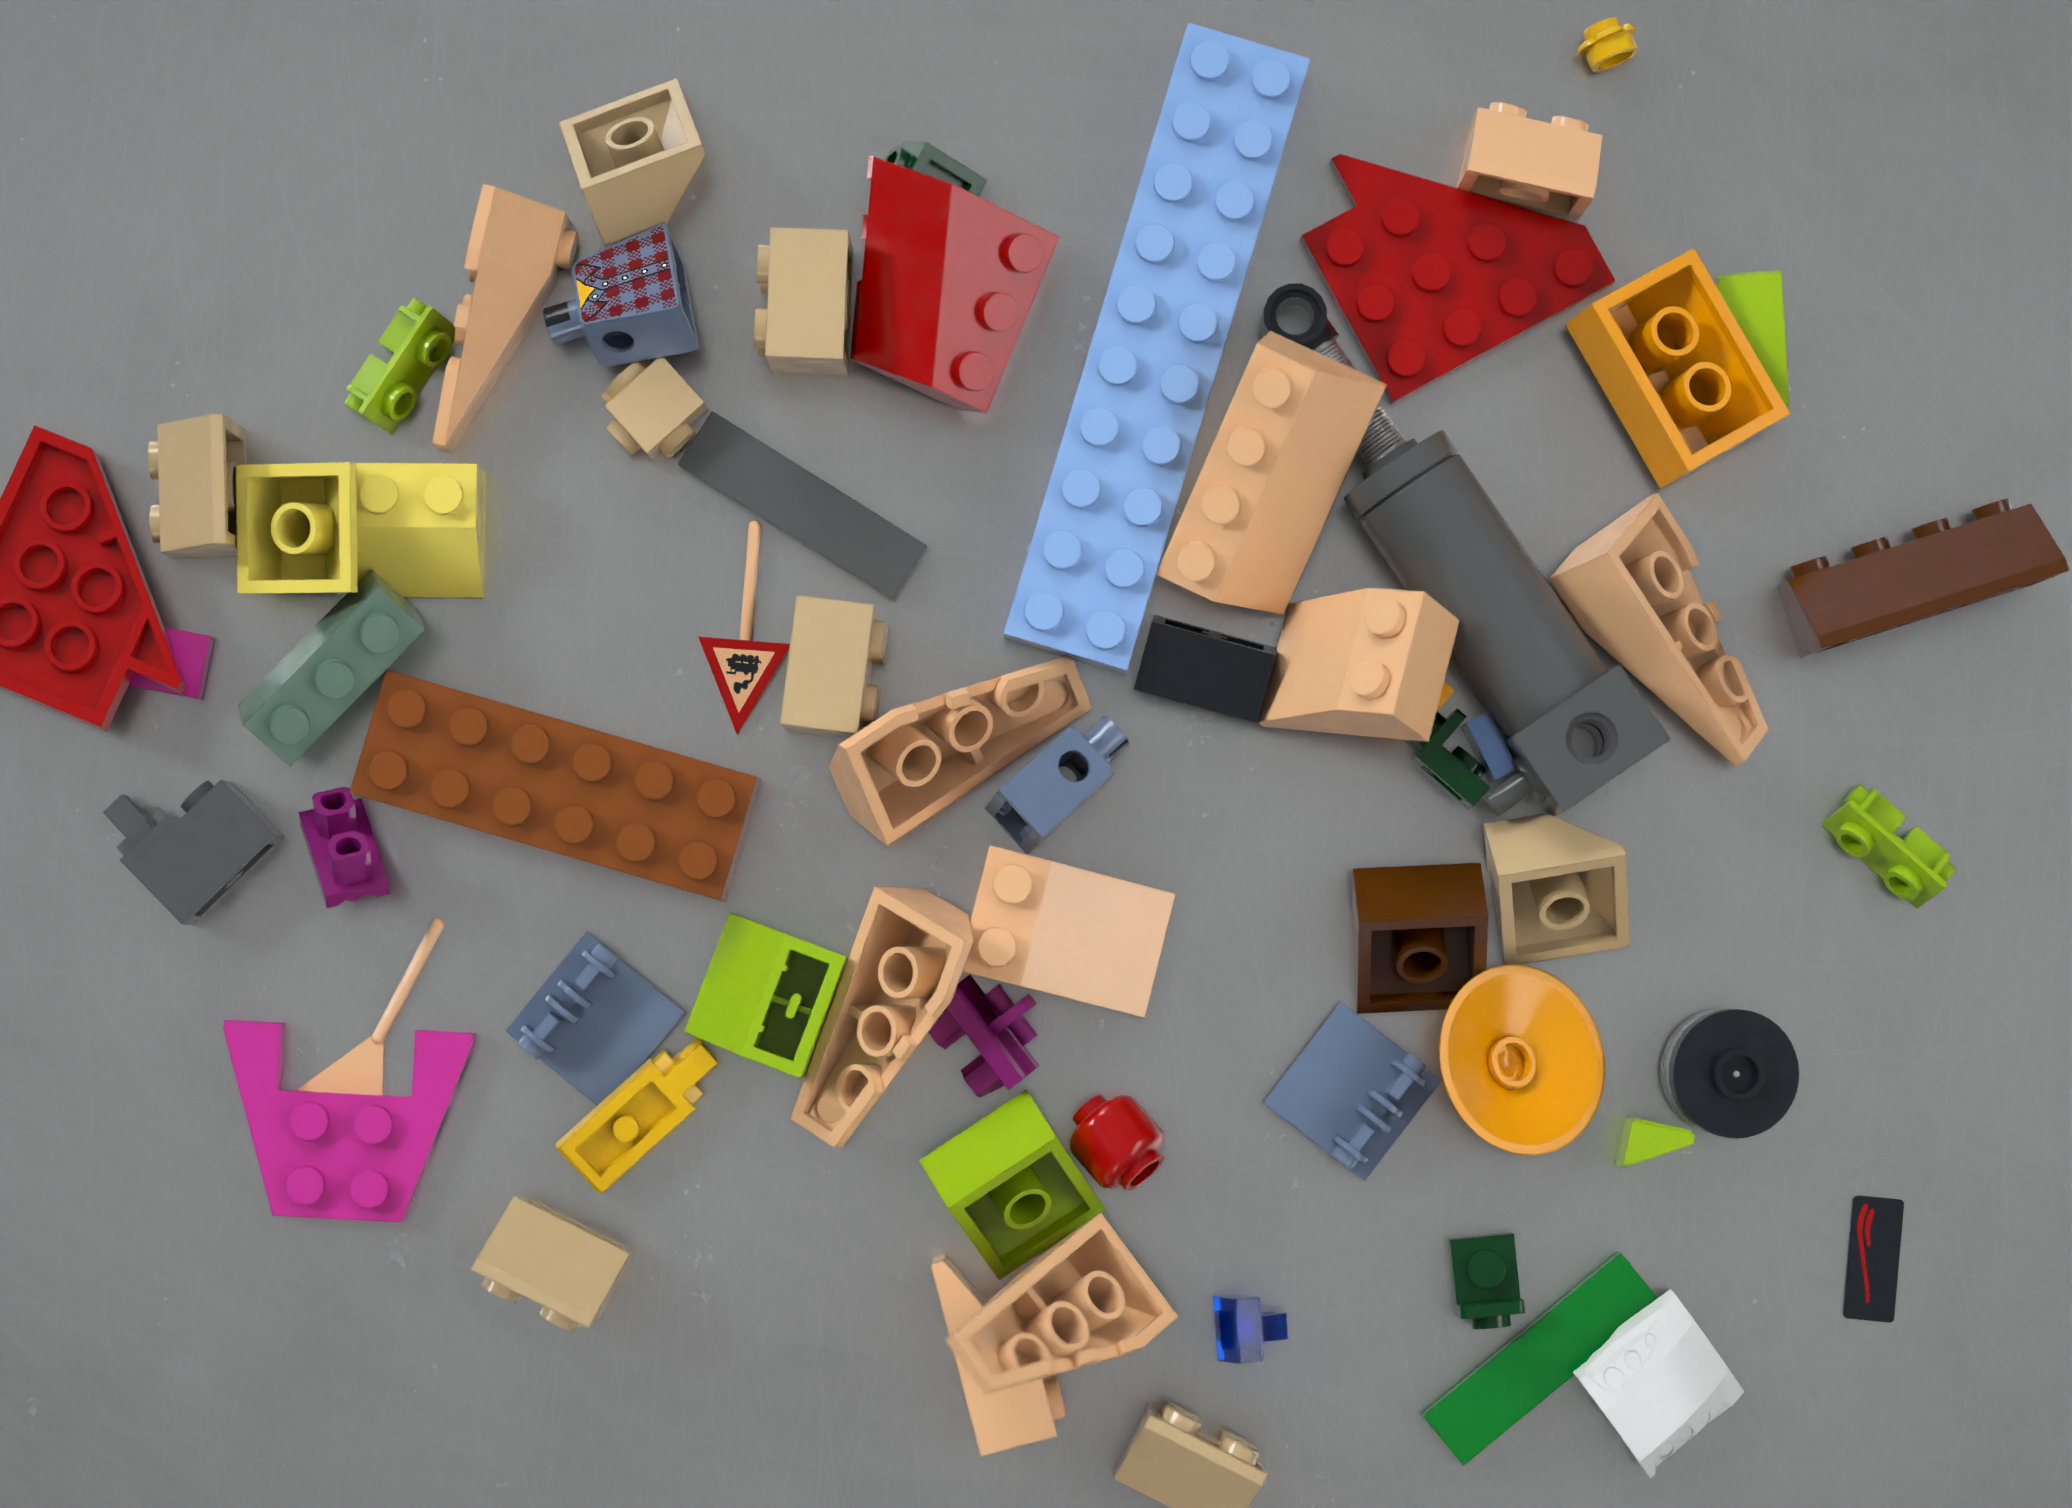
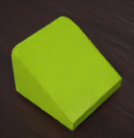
[1615,1117,1696,1167]

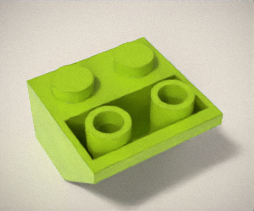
[684,912,849,1078]

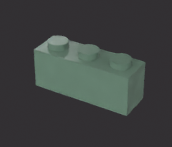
[238,569,425,767]

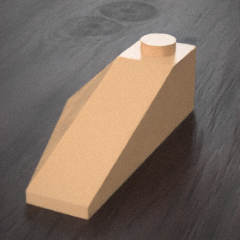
[432,184,578,453]
[1549,493,1768,766]
[829,656,1092,846]
[790,887,973,1147]
[945,1213,1178,1394]

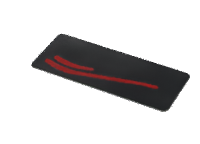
[1843,1195,1904,1323]

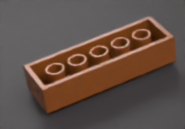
[349,669,762,902]

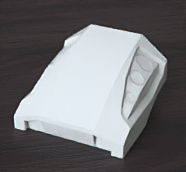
[1573,1289,1744,1478]

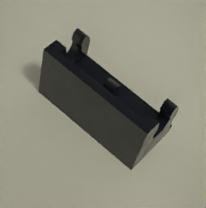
[1134,614,1276,723]

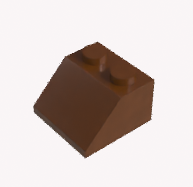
[1352,863,1489,1014]

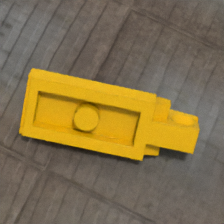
[555,1038,718,1194]

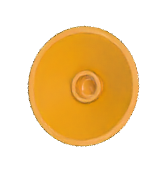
[1439,964,1605,1155]

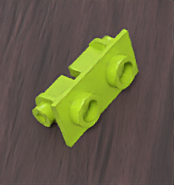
[344,298,456,435]
[1821,783,1956,909]

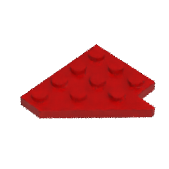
[1300,154,1616,405]
[0,425,187,732]

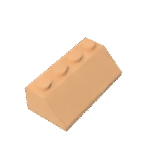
[1156,331,1387,615]

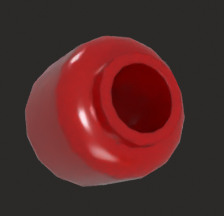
[1070,1095,1164,1191]

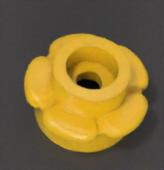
[1578,17,1639,72]

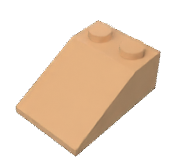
[1258,588,1460,742]
[962,845,1175,1018]
[931,1254,1066,1457]

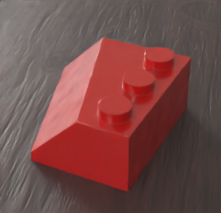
[850,156,1060,413]

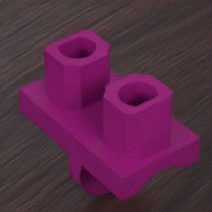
[299,787,390,908]
[928,975,1039,1097]

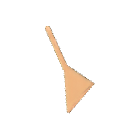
[297,918,444,1095]

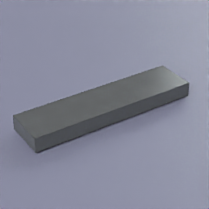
[678,411,927,601]

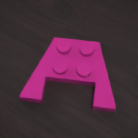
[223,1020,476,1223]

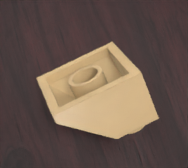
[559,78,706,248]
[1484,813,1630,965]

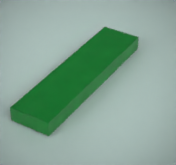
[1421,1252,1658,1466]

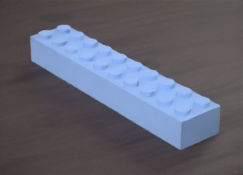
[1004,22,1310,676]

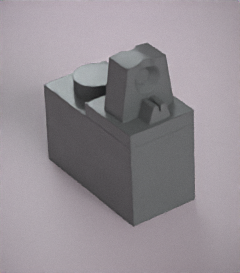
[103,779,285,925]

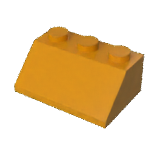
[1565,248,1790,489]

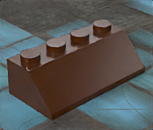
[1777,498,2070,658]

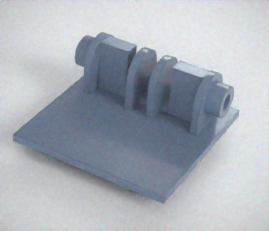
[506,932,685,1106]
[1263,1001,1442,1181]

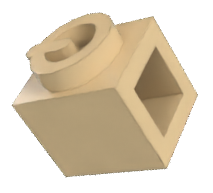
[601,357,708,460]

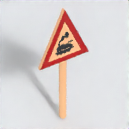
[698,520,790,735]

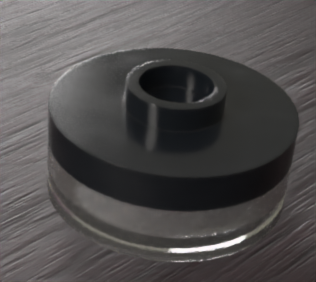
[1661,1008,1799,1138]

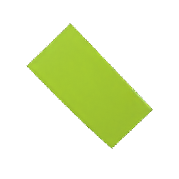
[1717,270,1789,406]

